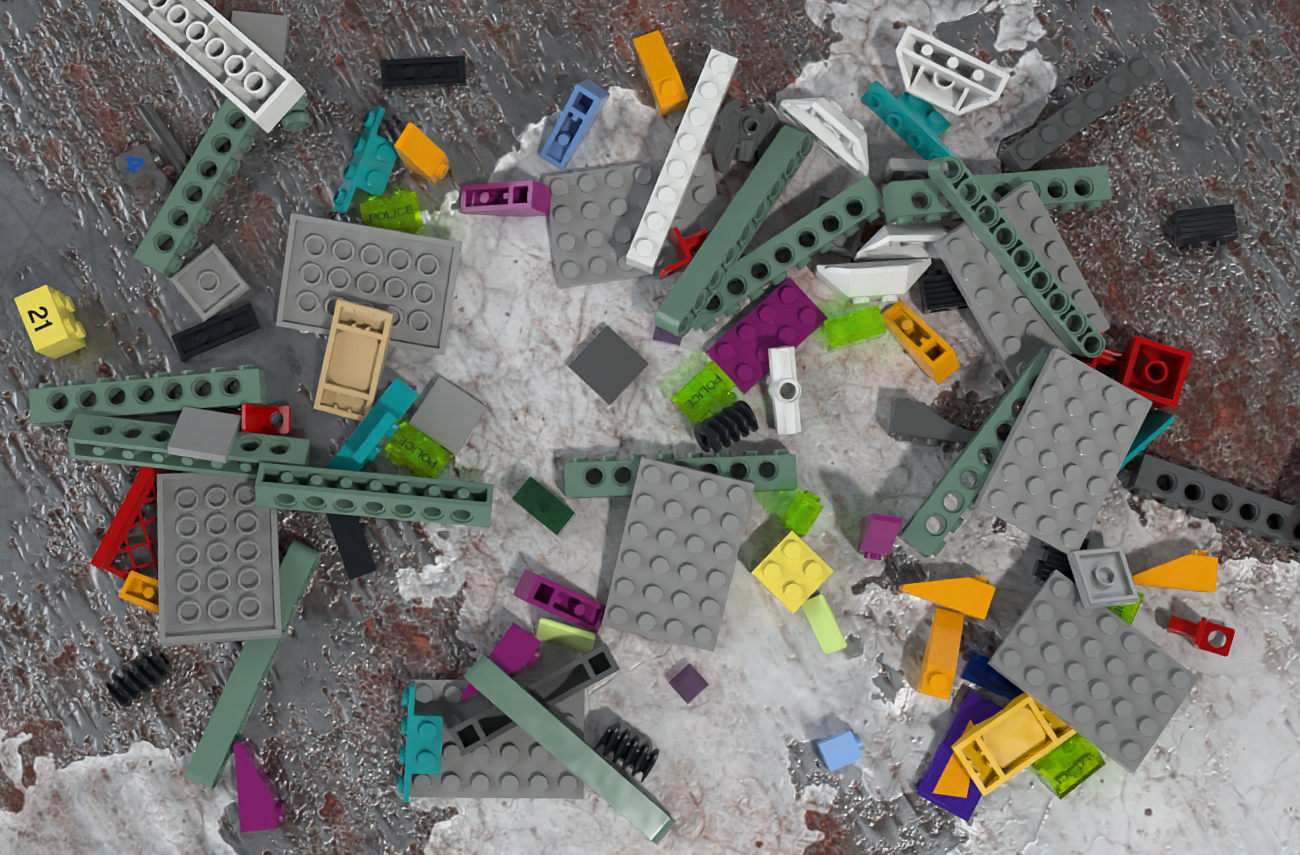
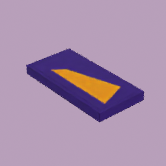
[915,690,1004,822]

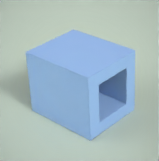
[816,729,864,772]

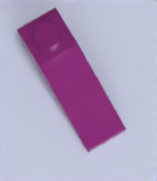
[460,180,551,217]
[857,513,902,561]
[513,569,606,633]
[460,622,542,702]
[234,741,285,833]

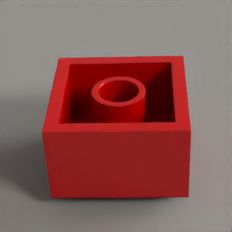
[1116,336,1192,411]

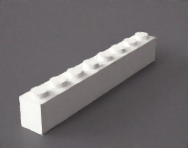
[626,48,738,274]

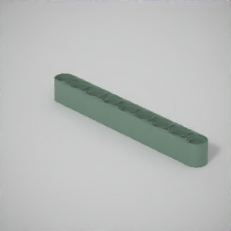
[655,124,814,337]
[928,156,1105,358]
[185,540,322,790]
[464,654,676,845]

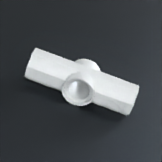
[768,346,801,435]

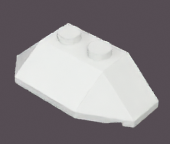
[895,25,1010,117]
[778,97,869,181]
[854,220,950,263]
[815,258,931,306]

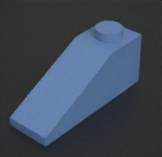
[539,79,610,171]

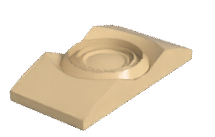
[313,298,394,421]

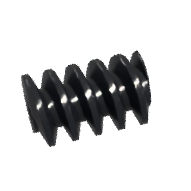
[693,400,758,453]
[106,645,173,708]
[594,721,660,783]

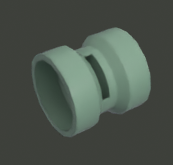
[282,95,311,131]

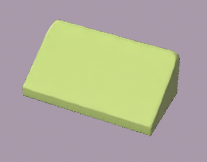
[801,594,847,654]
[536,617,597,654]

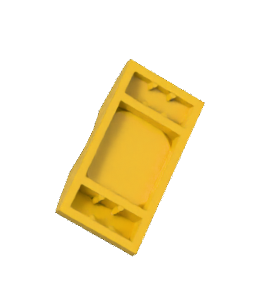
[951,692,1077,796]

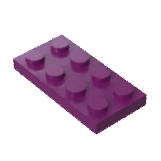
[706,277,828,395]

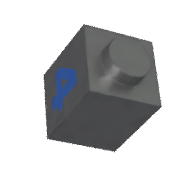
[114,143,165,189]

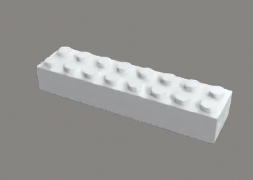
[117,0,306,133]

